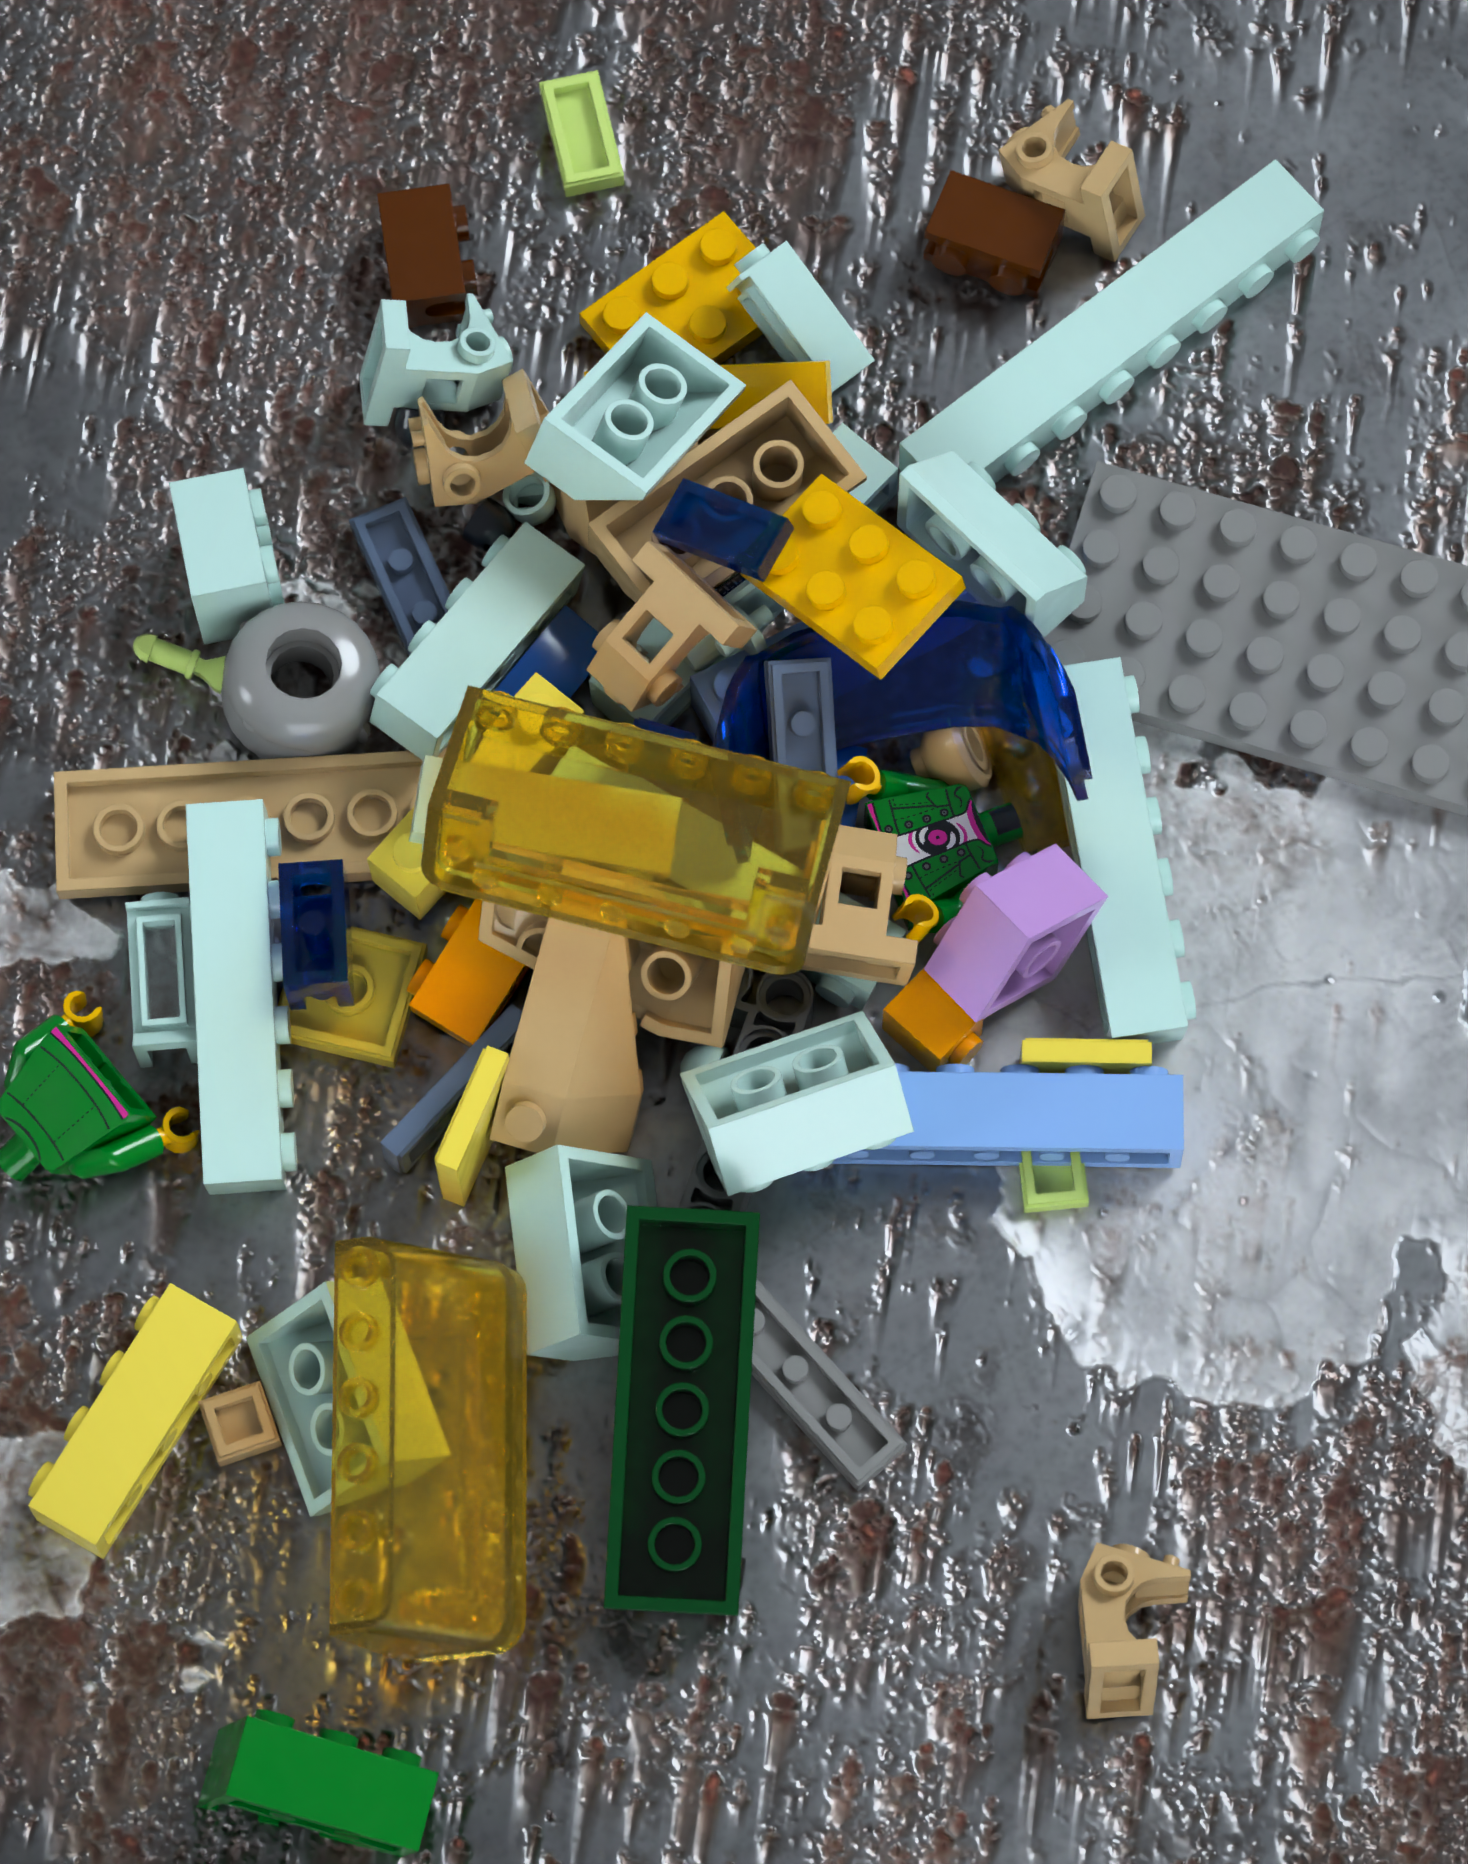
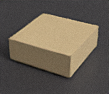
[198,1381,282,1467]

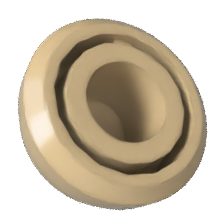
[910,705,992,791]

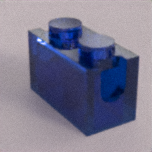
[278,859,355,1010]

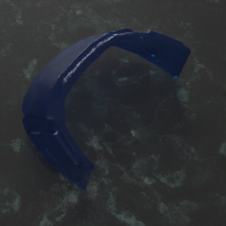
[711,600,1093,865]

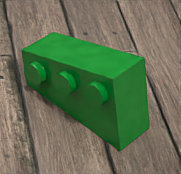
[197,1709,439,1857]

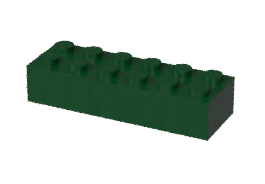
[604,1205,760,1617]

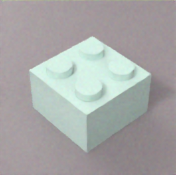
[169,468,285,645]

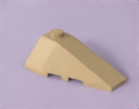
[478,876,754,1048]
[489,878,644,1153]

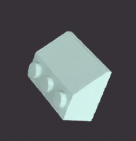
[525,312,746,501]
[897,451,1088,650]
[679,1010,914,1196]
[505,1144,657,1361]
[246,1277,448,1517]

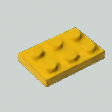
[579,211,763,365]
[737,473,966,680]

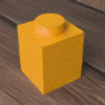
[882,968,984,1072]

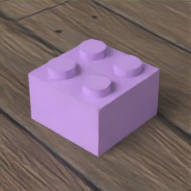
[924,843,1108,1023]

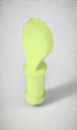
[133,633,225,694]

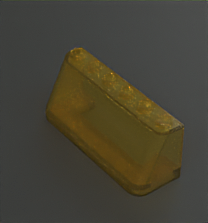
[421,685,851,975]
[329,1237,527,1664]

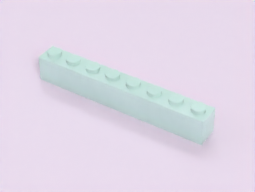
[898,159,1324,483]

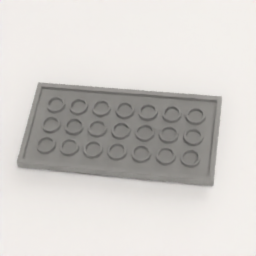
[1026,461,1468,817]

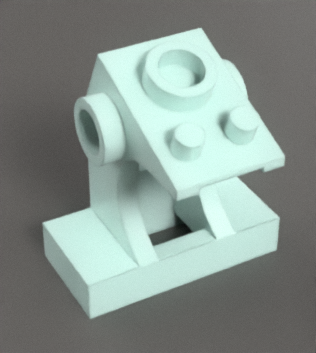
[359,293,513,426]

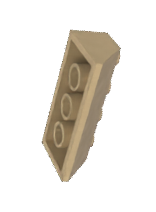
[588,380,867,624]

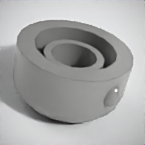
[221,601,380,759]

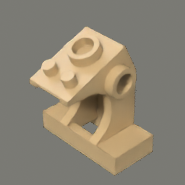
[998,99,1145,262]
[408,369,550,507]
[586,541,758,712]
[779,824,918,986]
[1078,1542,1191,1719]

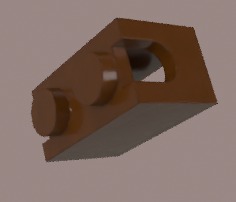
[923,170,1065,299]
[377,183,478,328]

